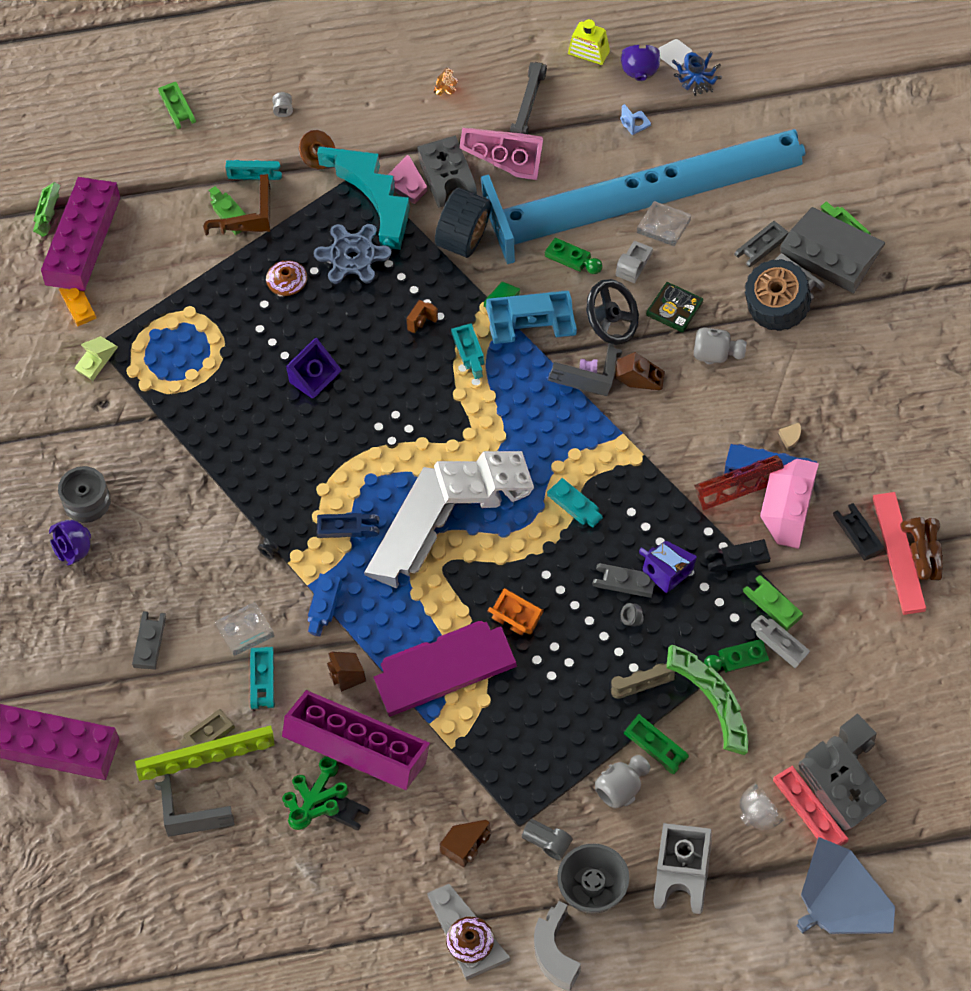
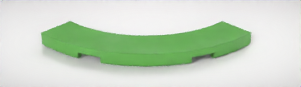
[666,645,748,755]

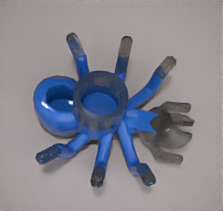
[672,51,722,96]

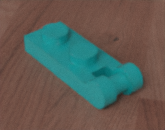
[250,647,275,709]

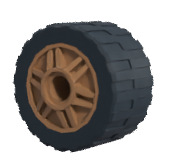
[435,188,491,258]
[745,259,811,331]

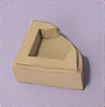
[779,423,801,450]

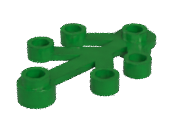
[282,756,349,830]

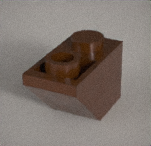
[615,352,665,391]
[327,651,366,692]
[439,820,492,868]

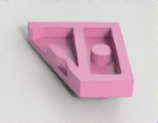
[388,155,427,204]

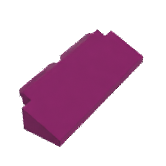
[374,621,517,717]

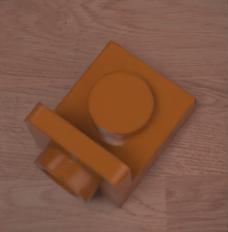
[407,300,438,333]

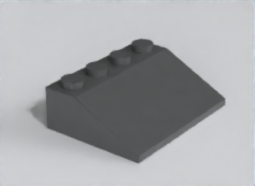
[780,207,885,294]

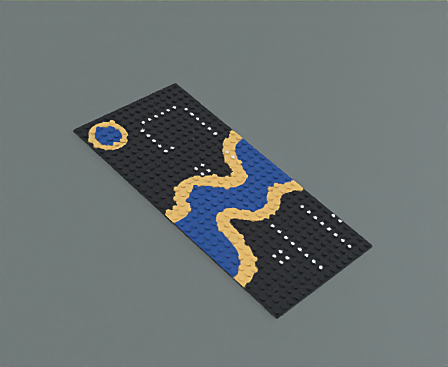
[105,180,785,827]

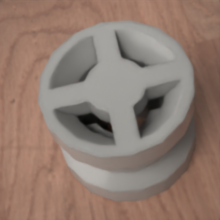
[272,92,293,117]

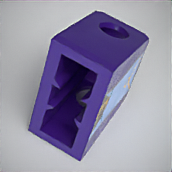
[639,541,697,593]

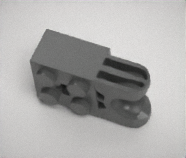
[417,135,477,208]
[799,736,887,831]

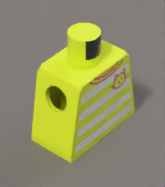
[568,19,610,65]

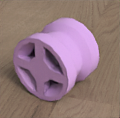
[580,359,598,373]

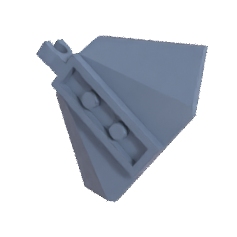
[797,837,895,934]

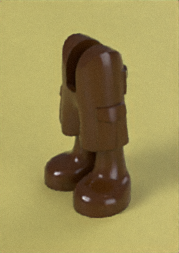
[900,517,943,581]

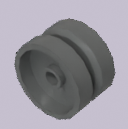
[58,466,111,523]

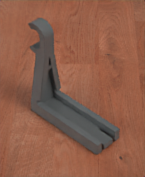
[548,334,622,396]
[154,774,235,837]

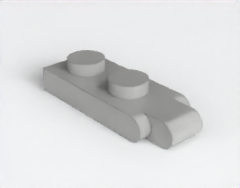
[751,615,810,668]

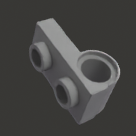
[616,241,653,283]

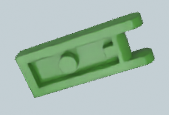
[158,82,196,130]
[743,575,803,631]

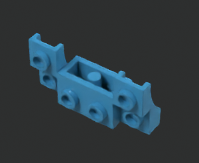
[486,291,577,344]

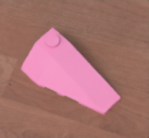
[460,127,543,180]

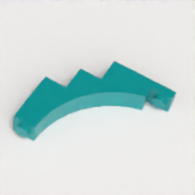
[317,147,410,250]

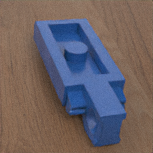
[307,573,343,637]

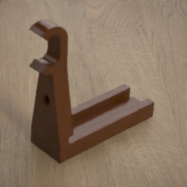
[203,174,271,236]

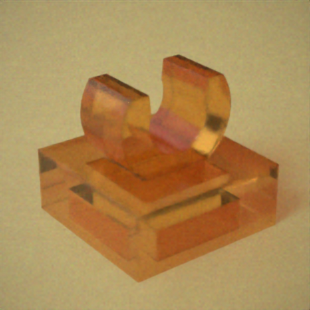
[434,67,458,96]

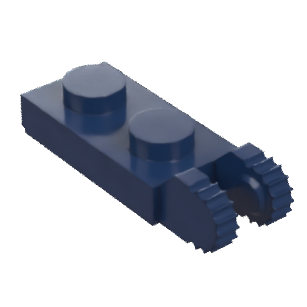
[317,513,379,538]

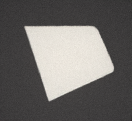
[658,39,692,70]

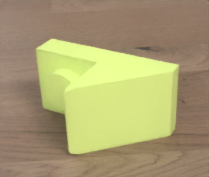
[75,336,118,381]

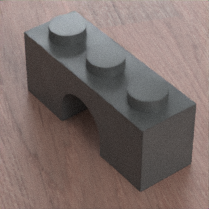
[805,713,877,769]

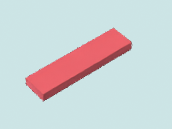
[773,765,848,846]

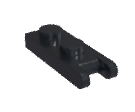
[833,503,884,561]
[303,782,370,830]

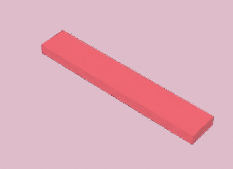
[873,492,926,615]

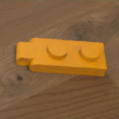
[59,288,97,327]

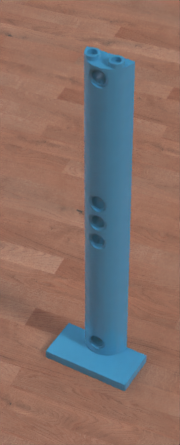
[481,129,806,264]

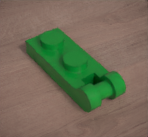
[623,714,689,774]

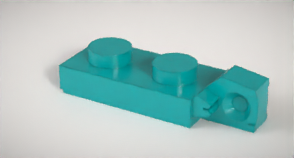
[451,324,485,379]

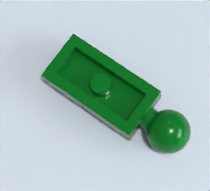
[544,237,603,274]
[704,639,769,673]

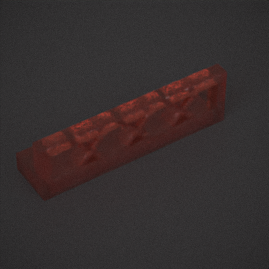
[694,455,784,511]

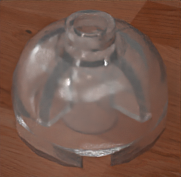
[740,783,785,831]

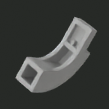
[534,901,581,991]

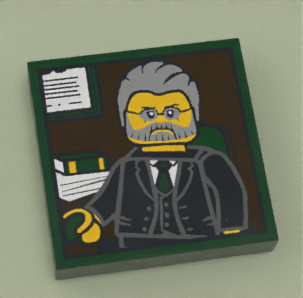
[646,282,703,333]

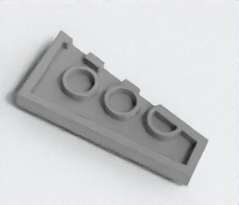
[427,884,510,980]

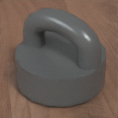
[621,603,644,626]

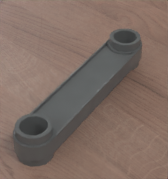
[510,62,547,135]

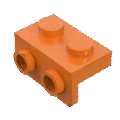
[488,588,544,635]

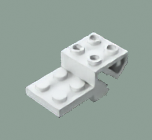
[434,451,534,508]

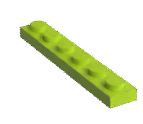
[135,725,275,781]

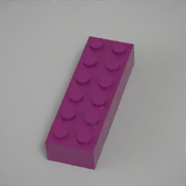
[41,177,120,291]
[282,690,430,790]
[0,704,120,780]

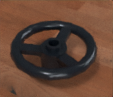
[586,279,639,345]

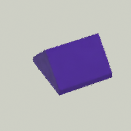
[286,338,342,398]

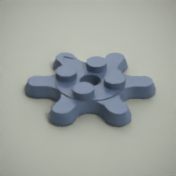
[314,224,391,284]

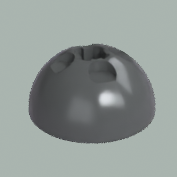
[557,844,629,914]

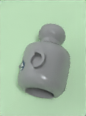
[694,328,747,364]
[595,755,650,808]

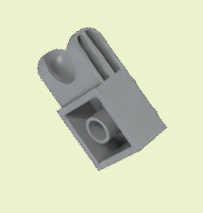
[653,823,712,914]

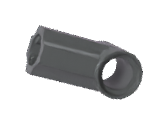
[522,819,573,860]

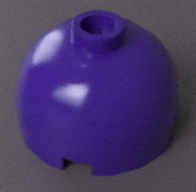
[621,45,660,81]
[49,520,91,565]

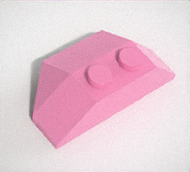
[760,459,819,549]

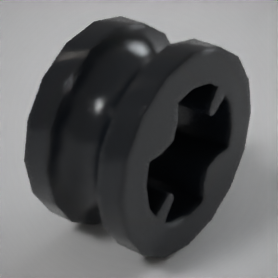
[257,538,280,560]

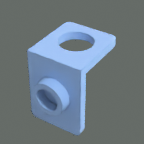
[620,104,651,135]

